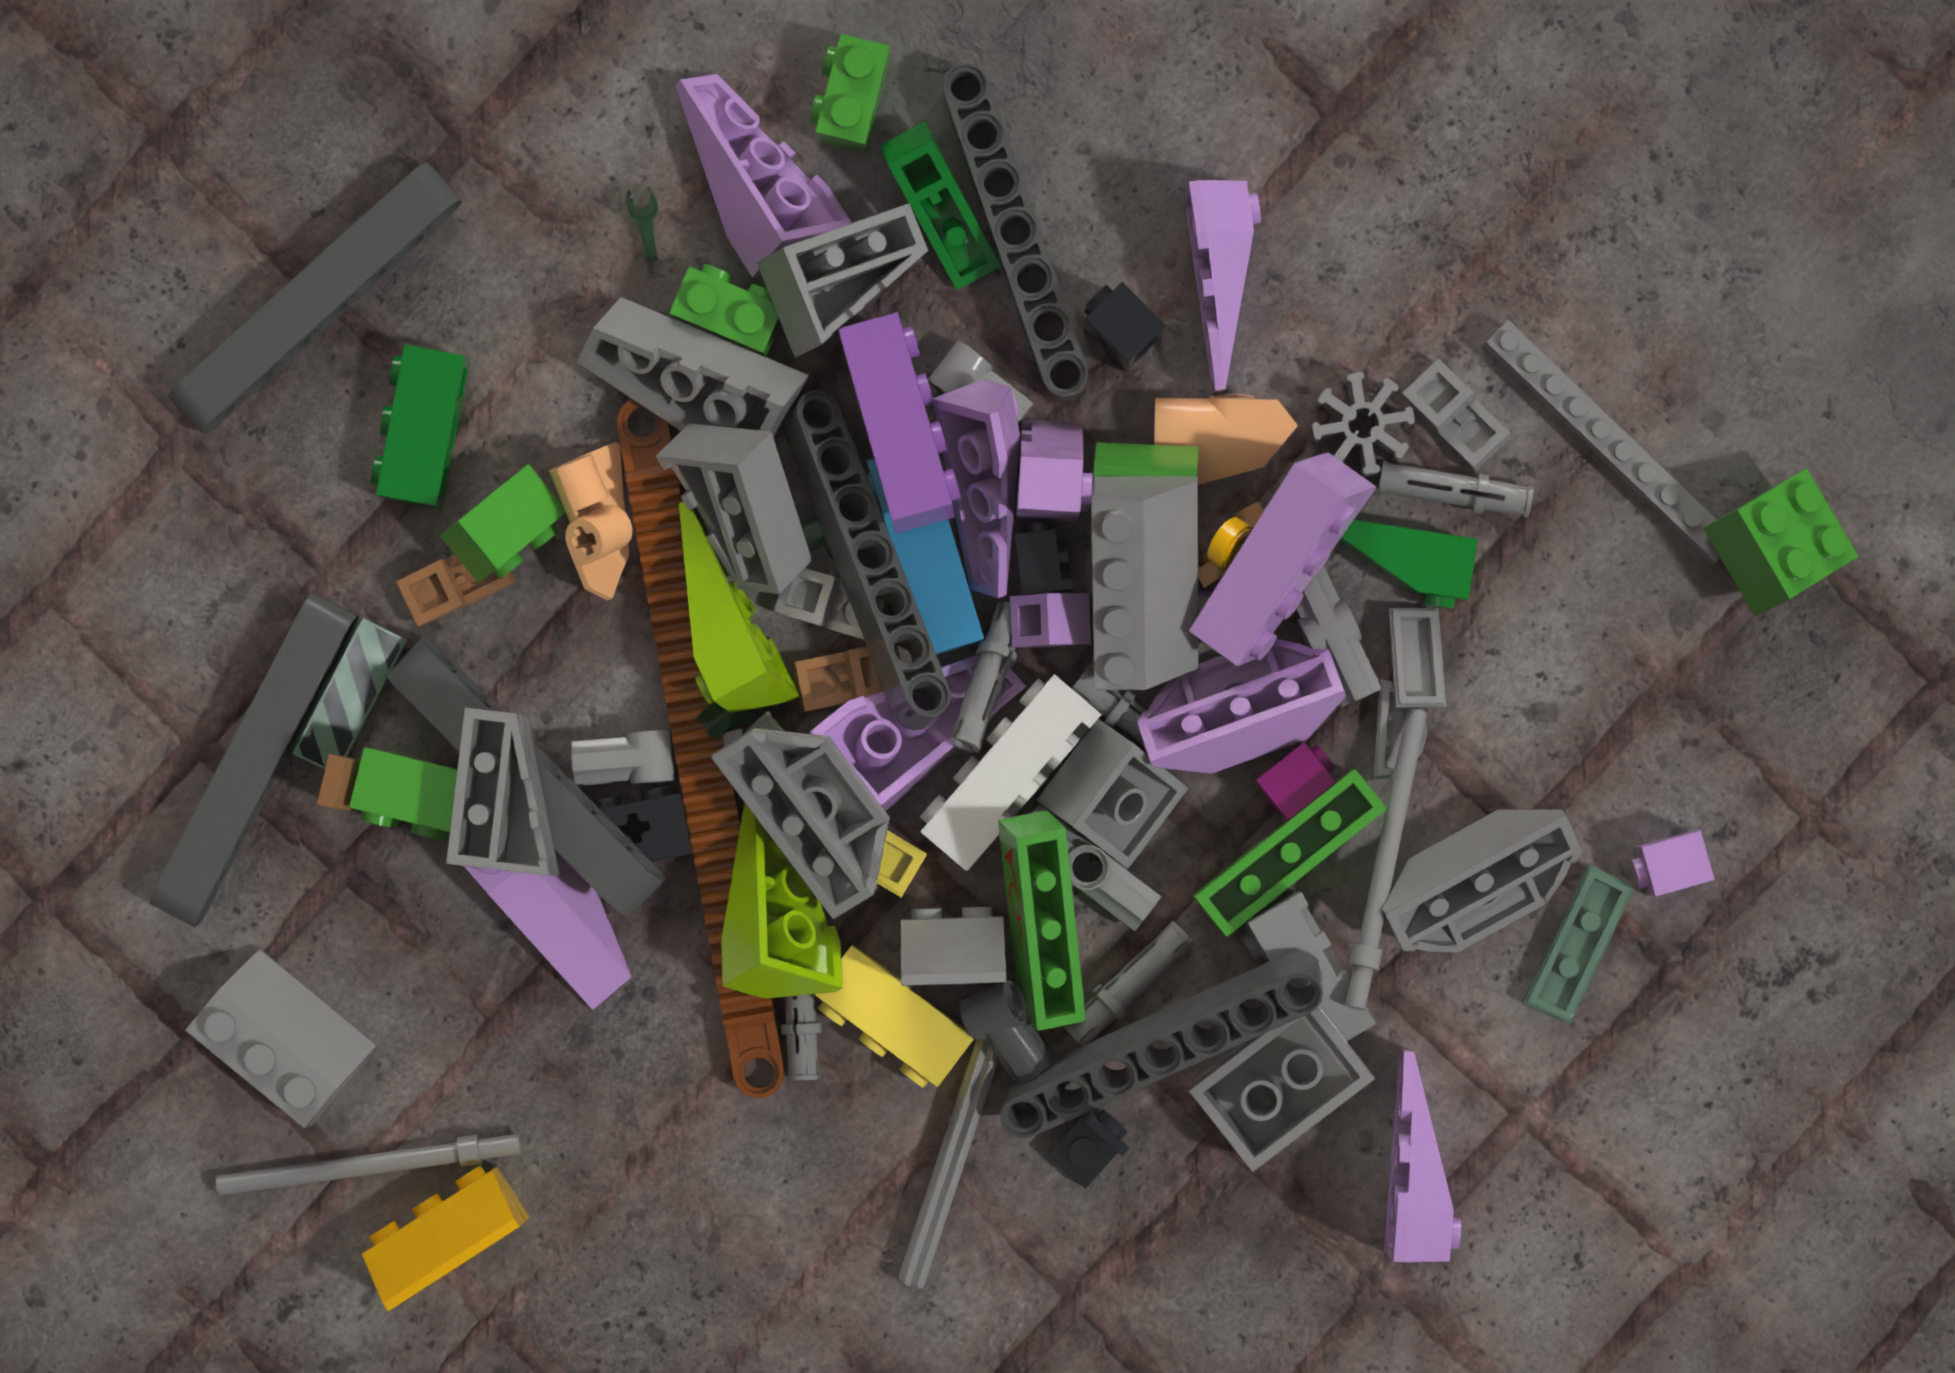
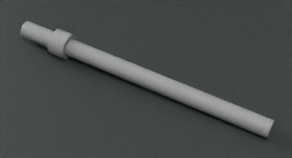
[1345,708,1427,1011]
[216,1134,522,1196]

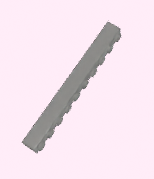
[1483,320,1720,564]

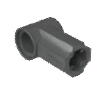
[960,980,1053,1084]

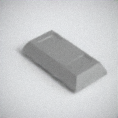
[1388,608,1446,708]

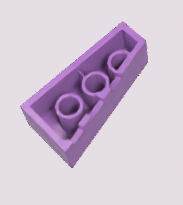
[838,312,961,534]

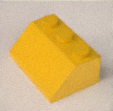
[362,1165,530,1311]

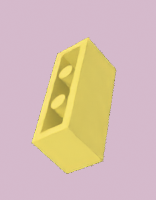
[815,944,974,1088]

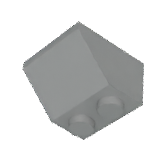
[1037,719,1189,869]

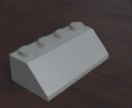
[1091,476,1198,690]

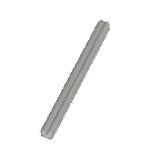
[898,1039,999,1289]

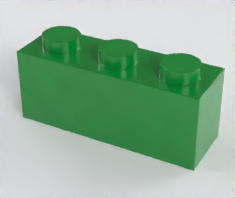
[371,344,470,510]

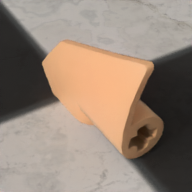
[1154,394,1298,485]
[549,442,633,600]

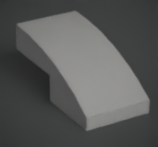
[1402,358,1511,472]
[774,568,890,641]

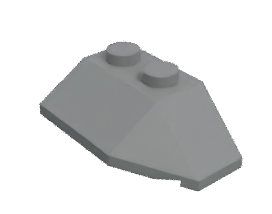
[711,728,890,919]
[1382,810,1582,953]

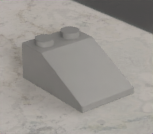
[901,907,1006,986]
[1189,1006,1375,1172]

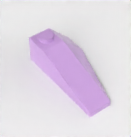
[676,74,852,278]
[464,849,632,1010]
[1383,1048,1461,1262]

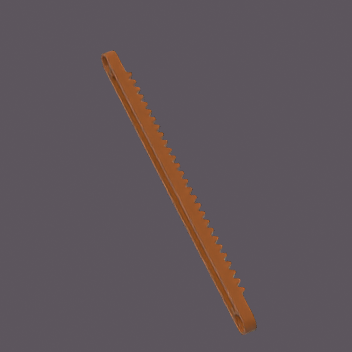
[617,399,785,1098]

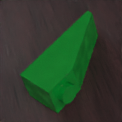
[881,121,1001,290]
[1338,520,1478,609]

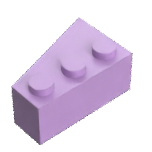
[1016,419,1093,523]

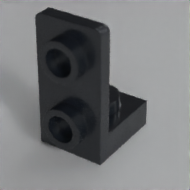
[1047,1109,1129,1189]

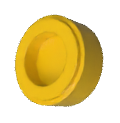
[1207,517,1253,570]

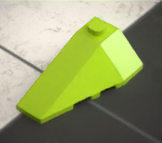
[679,501,800,713]
[721,802,842,999]

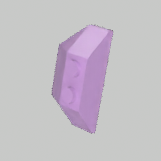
[1137,639,1346,774]

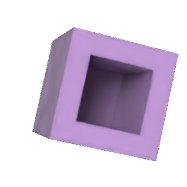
[1010,593,1091,648]
[1630,830,1715,897]

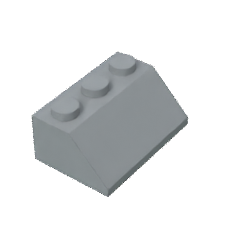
[185,949,378,1128]

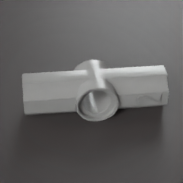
[1295,566,1382,708]
[1033,804,1162,932]

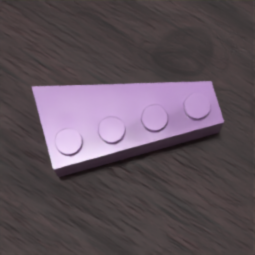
[1189,452,1377,667]

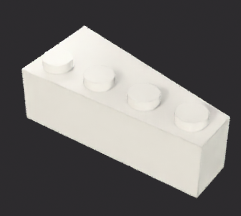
[920,674,1102,871]

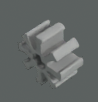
[1308,372,1415,478]

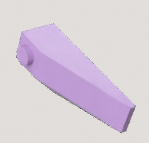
[1184,180,1261,395]
[933,379,1020,598]
[809,655,1026,811]

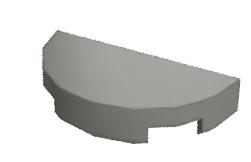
[1372,679,1427,780]

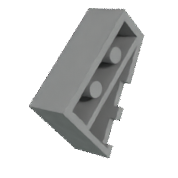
[757,203,928,358]
[655,423,812,594]
[446,708,560,876]
[1240,891,1376,1041]

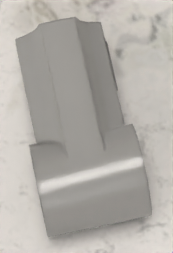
[927,340,1033,425]
[571,730,675,785]

